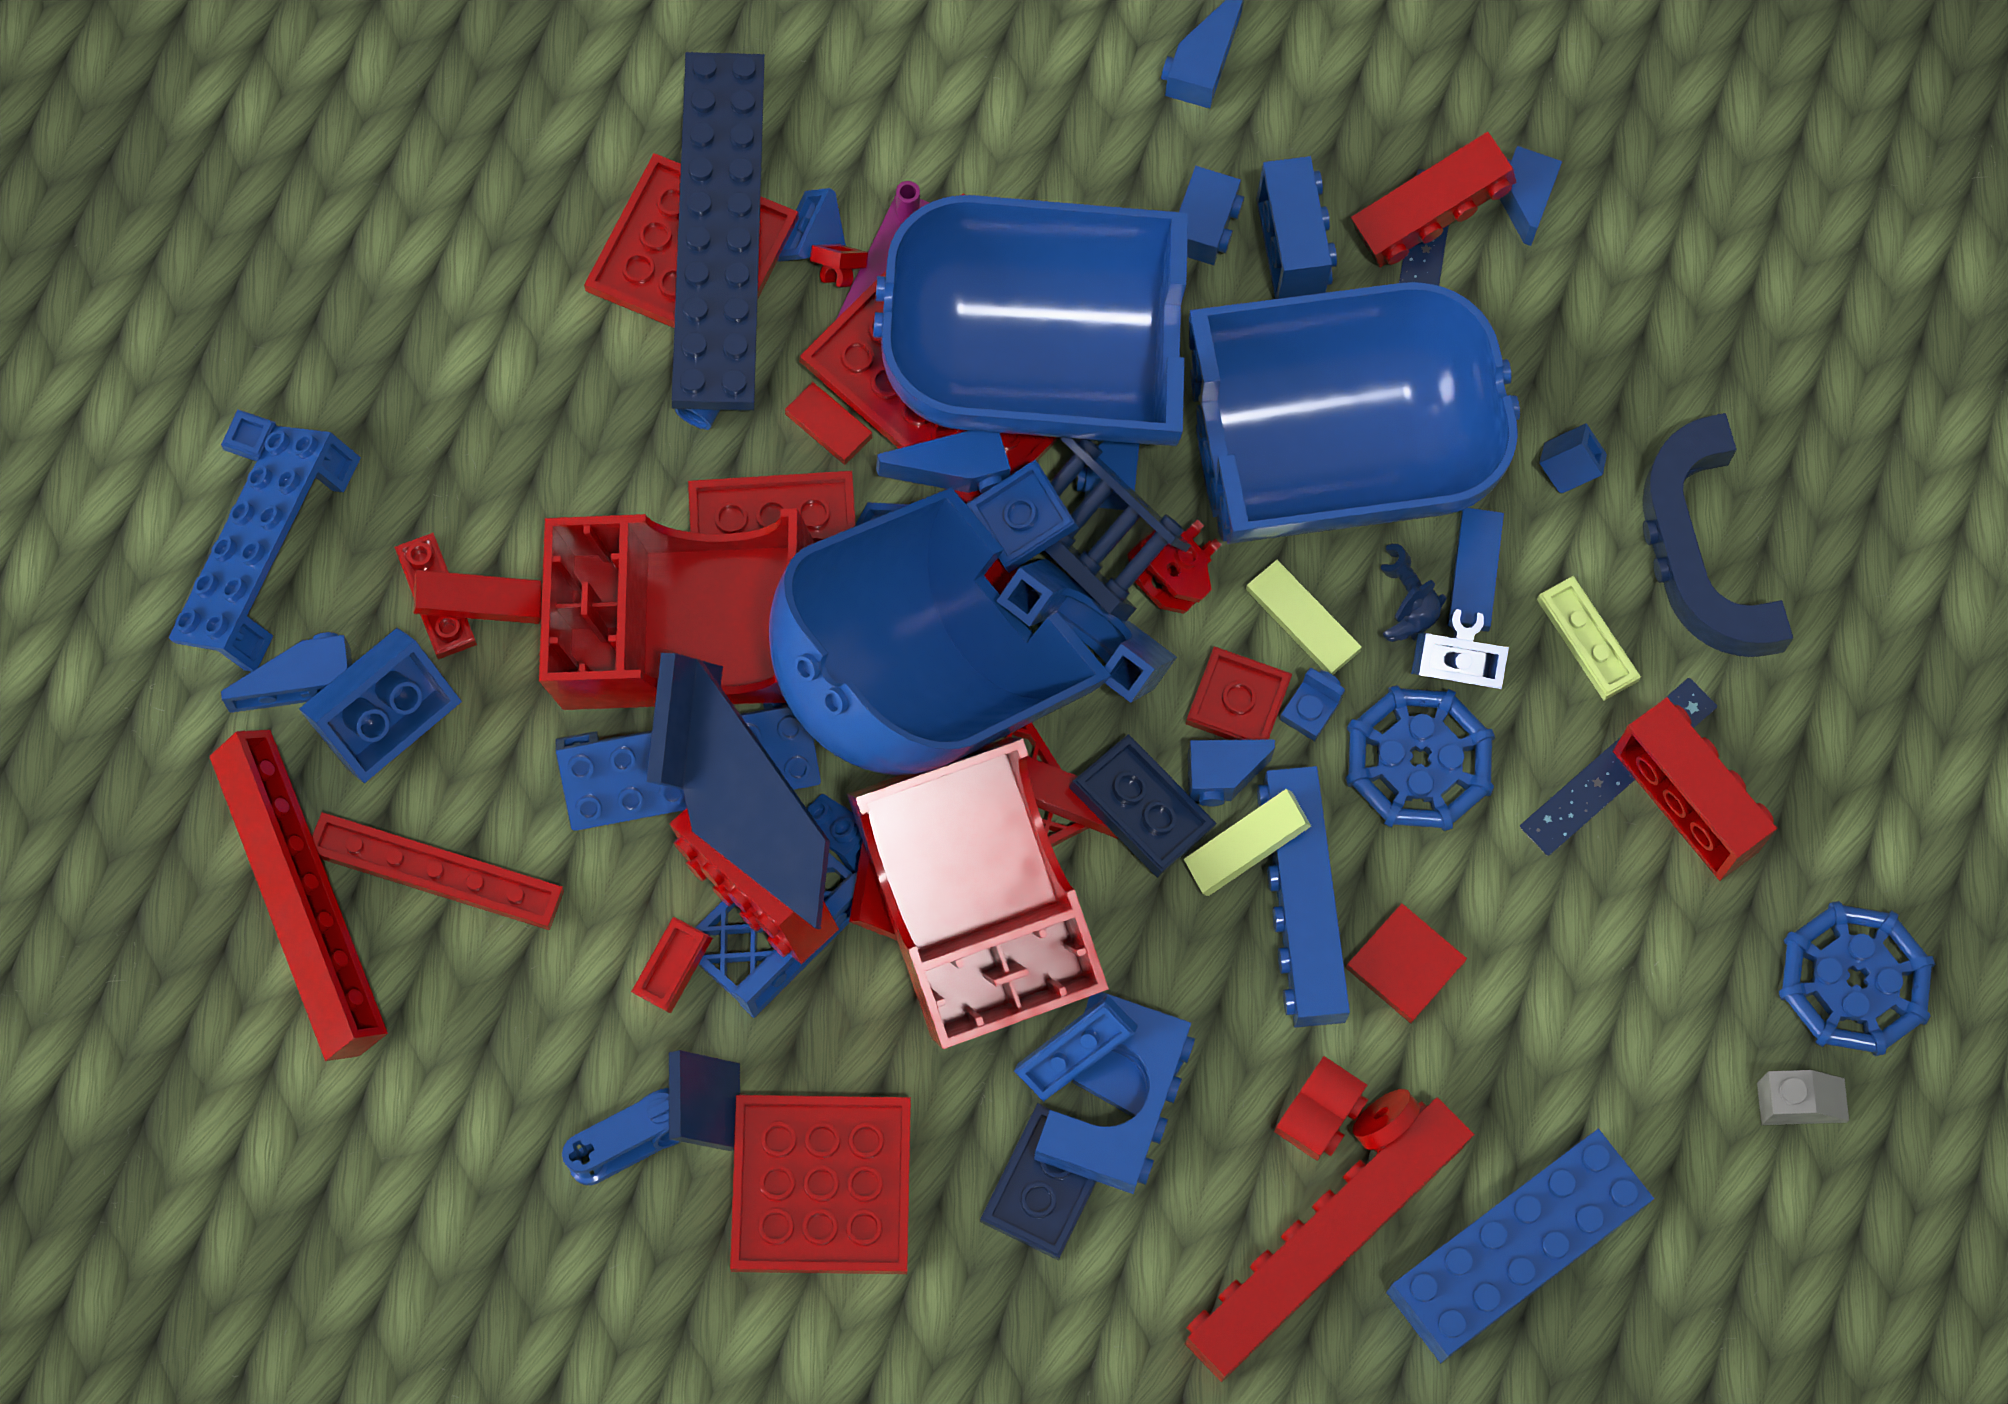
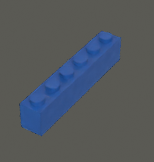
[1257,766,1350,1028]

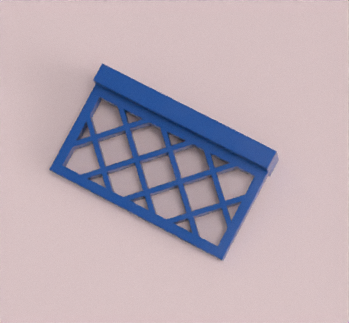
[695,853,857,1018]

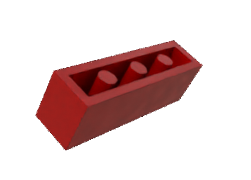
[1351,131,1517,267]

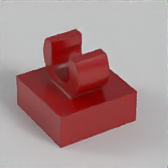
[810,244,868,287]

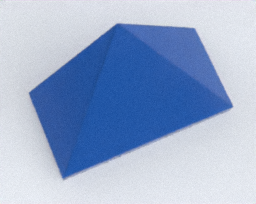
[778,188,846,262]

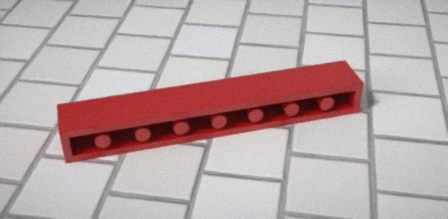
[209,730,388,1061]
[1185,1097,1475,1383]

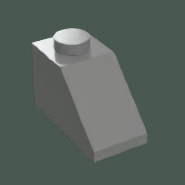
[1757,1070,1849,1125]

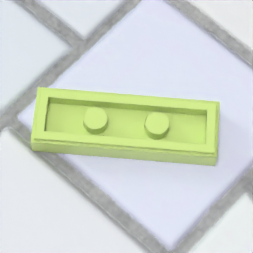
[1246,560,1362,675]
[1537,576,1641,701]
[1184,789,1311,896]

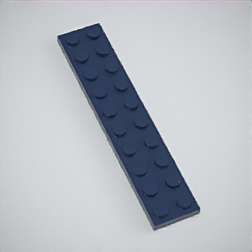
[672,52,765,410]

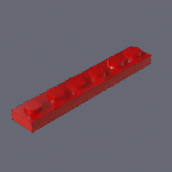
[312,812,564,930]

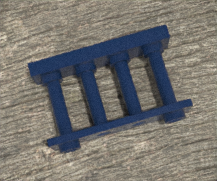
[1045,438,1191,621]

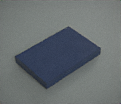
[1069,734,1217,878]
[980,1103,1097,1261]

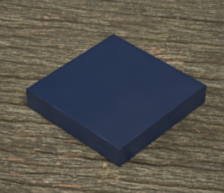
[669,1050,740,1151]

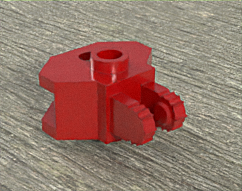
[1127,519,1222,614]

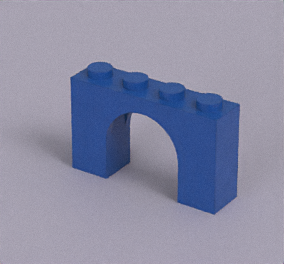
[996,558,1177,703]
[1034,992,1196,1194]

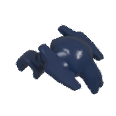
[1381,543,1447,642]

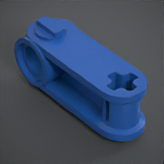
[562,1088,680,1185]

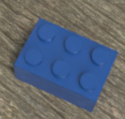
[1256,156,1337,299]
[299,628,462,783]

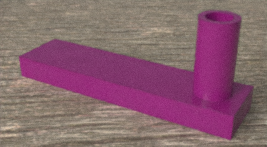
[836,181,930,319]

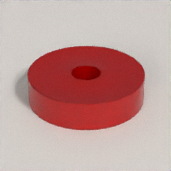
[1353,1089,1420,1150]

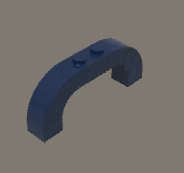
[1642,413,1794,657]

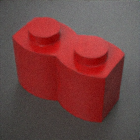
[1274,1056,1369,1161]

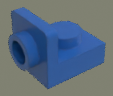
[1279,668,1345,742]

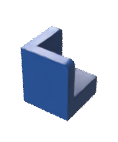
[1539,423,1607,493]

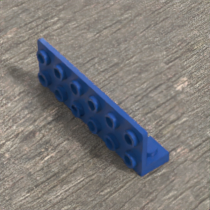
[169,426,361,672]
[556,702,821,831]

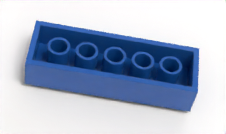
[1386,1128,1654,1364]

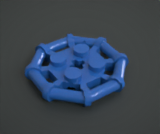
[1345,685,1495,831]
[1779,901,1935,1056]

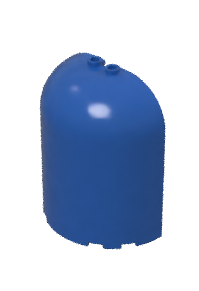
[873,195,1188,446]
[1189,282,1520,544]
[769,487,1111,775]

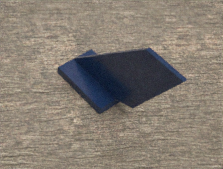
[647,653,830,929]

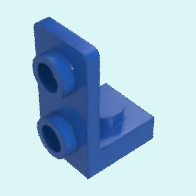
[807,794,863,874]

